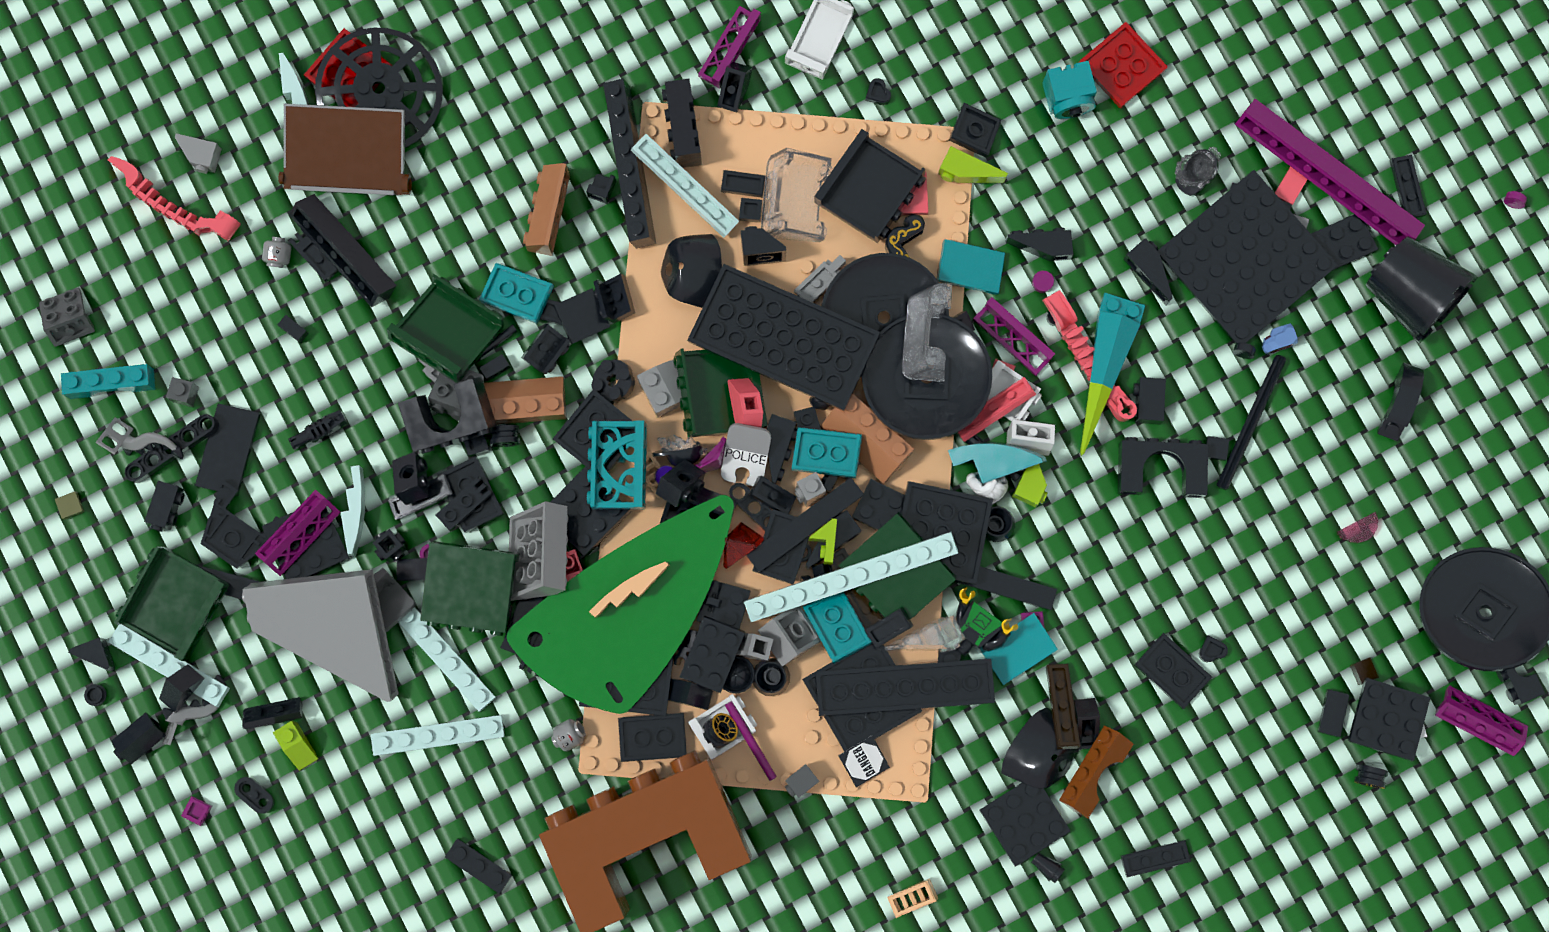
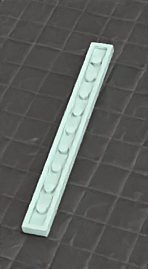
[744,532,959,622]

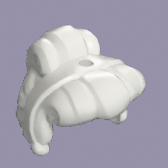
[966,472,1008,504]

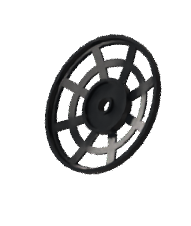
[315,27,443,148]

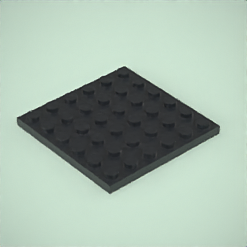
[1158,170,1338,344]

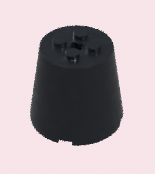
[1366,236,1478,343]

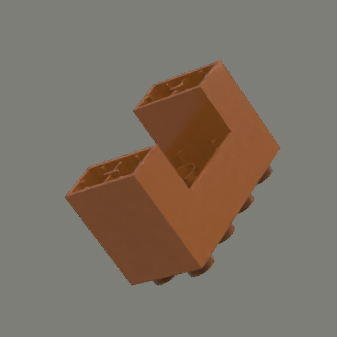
[539,750,752,932]

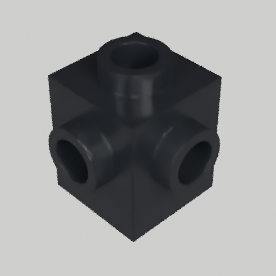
[372,529,407,563]

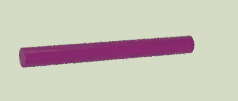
[724,701,777,781]

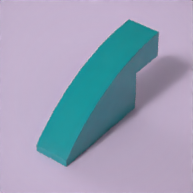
[948,443,1047,484]

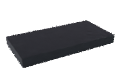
[195,403,261,496]

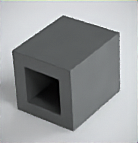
[166,377,199,407]
[785,764,820,798]

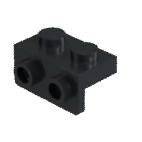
[594,274,635,323]
[521,324,571,374]

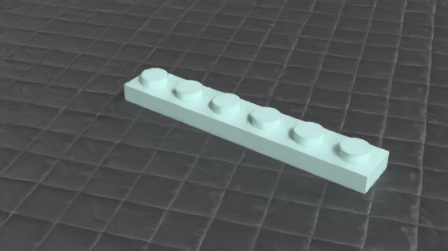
[631,134,739,238]
[399,607,496,712]
[108,624,230,707]
[371,715,505,756]

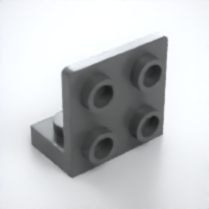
[39,287,95,347]

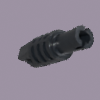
[288,410,347,450]

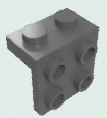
[428,370,484,421]
[374,568,416,632]

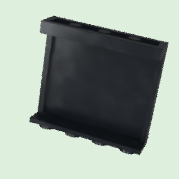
[814,129,926,243]

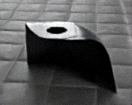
[661,234,722,308]
[1001,707,1076,788]

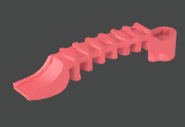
[108,156,241,241]
[1043,290,1137,422]

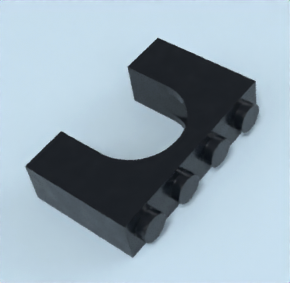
[398,377,497,454]
[1117,437,1208,498]

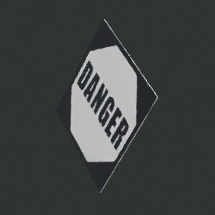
[838,736,890,787]

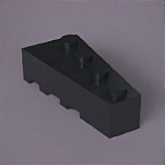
[661,78,702,168]

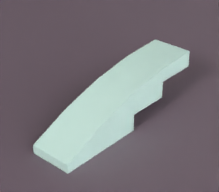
[279,53,309,105]
[341,465,365,557]

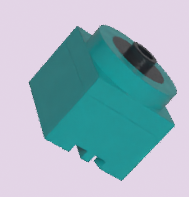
[1042,61,1097,119]

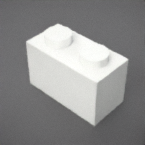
[1007,419,1055,456]

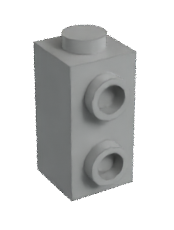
[794,472,826,507]

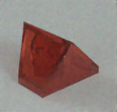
[723,522,764,569]

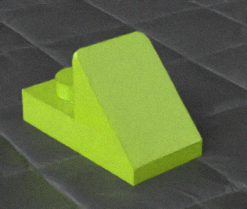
[809,519,837,565]

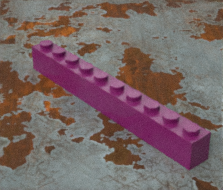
[1235,99,1425,245]

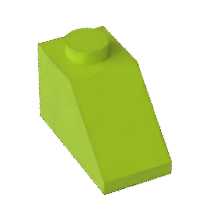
[1012,464,1048,508]
[272,721,319,771]

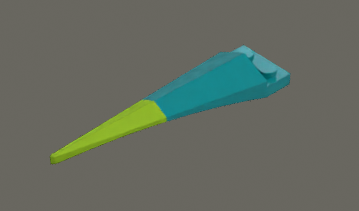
[1080,293,1145,456]

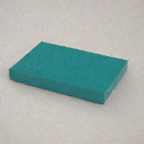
[937,239,1005,295]
[479,263,554,324]
[791,427,862,478]
[803,592,872,664]
[982,613,1058,685]

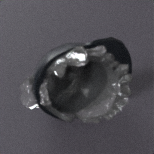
[1174,147,1221,196]
[652,435,708,467]

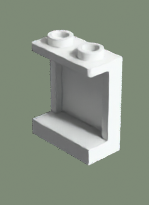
[987,360,1042,421]
[688,694,757,760]

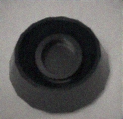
[986,506,1015,542]
[723,655,755,694]
[753,658,790,696]

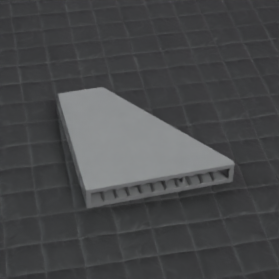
[242,569,398,702]

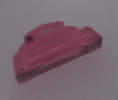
[1337,511,1378,544]

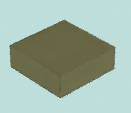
[55,491,84,520]

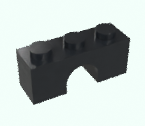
[1496,668,1545,705]

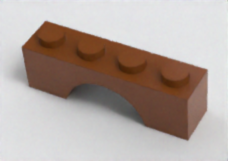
[1059,725,1134,819]

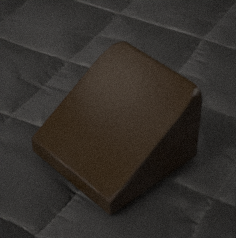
[1350,657,1379,685]

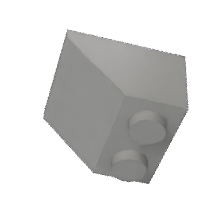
[758,606,821,667]

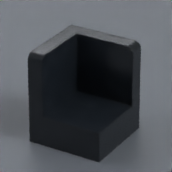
[586,174,616,204]

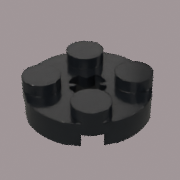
[591,359,635,403]

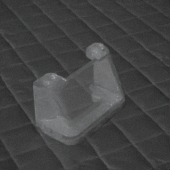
[761,148,832,242]
[902,283,952,382]

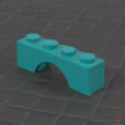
[61,364,155,399]

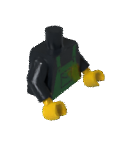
[955,587,1018,657]

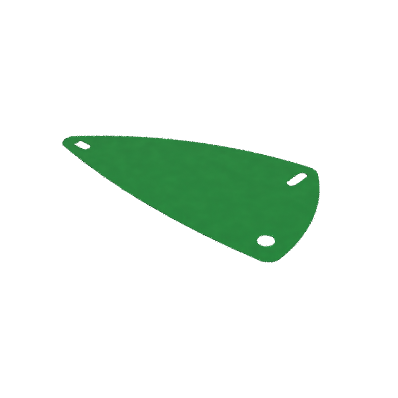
[507,495,734,714]

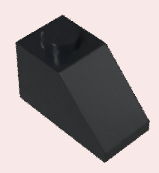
[717,62,753,113]
[1074,698,1100,750]

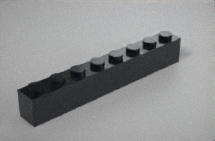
[603,78,656,249]

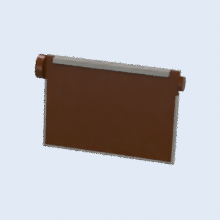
[278,103,412,195]

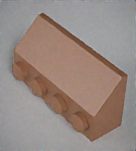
[523,163,570,256]
[484,376,567,425]
[820,394,914,484]

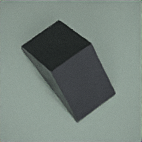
[68,637,116,672]
[159,664,205,713]
[668,679,713,710]

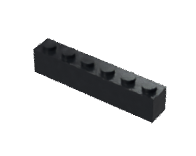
[289,194,397,307]

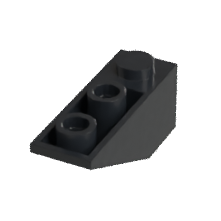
[1005,228,1073,261]
[767,414,798,484]

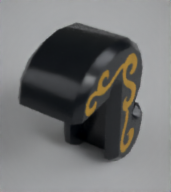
[885,214,925,258]

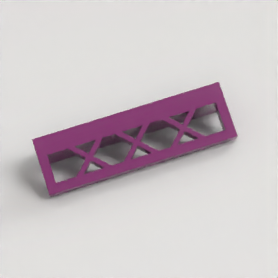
[698,6,761,89]
[973,297,1055,376]
[255,490,341,576]
[1435,685,1528,756]

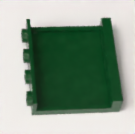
[387,274,504,383]
[673,348,768,438]
[838,512,957,619]
[420,541,520,636]
[114,546,230,661]

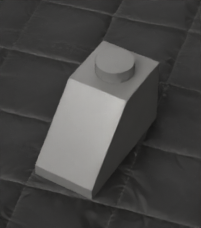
[175,134,222,174]

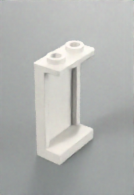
[785,0,854,80]

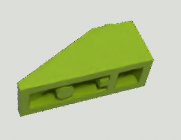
[938,146,1008,183]

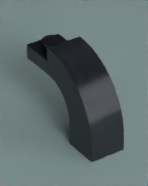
[1377,362,1424,441]

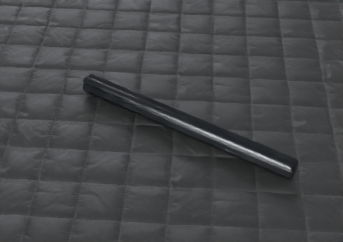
[1217,355,1286,490]

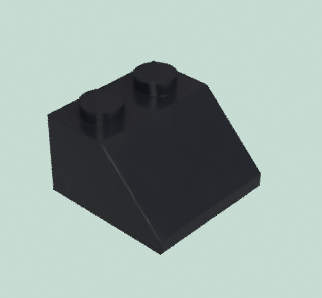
[741,226,786,266]

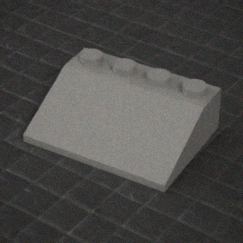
[509,501,568,601]

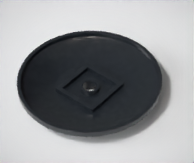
[821,253,949,378]
[862,313,992,440]
[1419,547,1549,672]

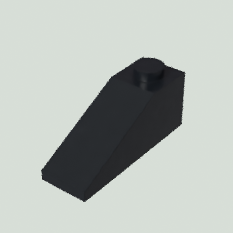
[1123,238,1173,305]
[805,510,861,570]

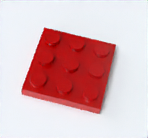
[1079,22,1168,109]
[304,28,392,107]

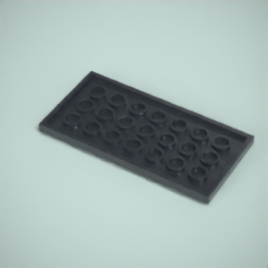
[687,264,880,411]

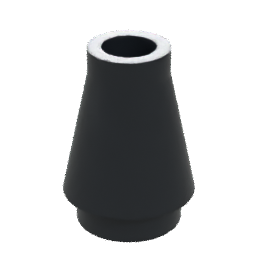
[1031,852,1065,883]

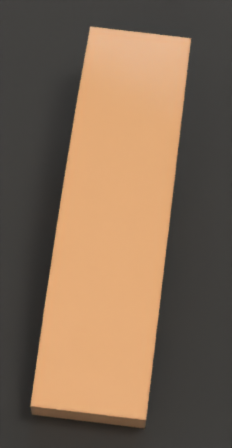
[589,562,670,618]

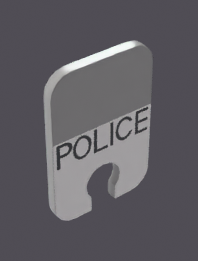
[721,423,771,486]

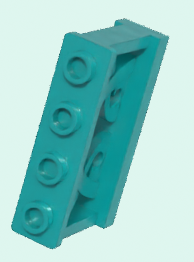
[587,420,647,510]

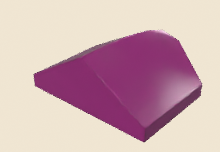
[695,436,727,472]

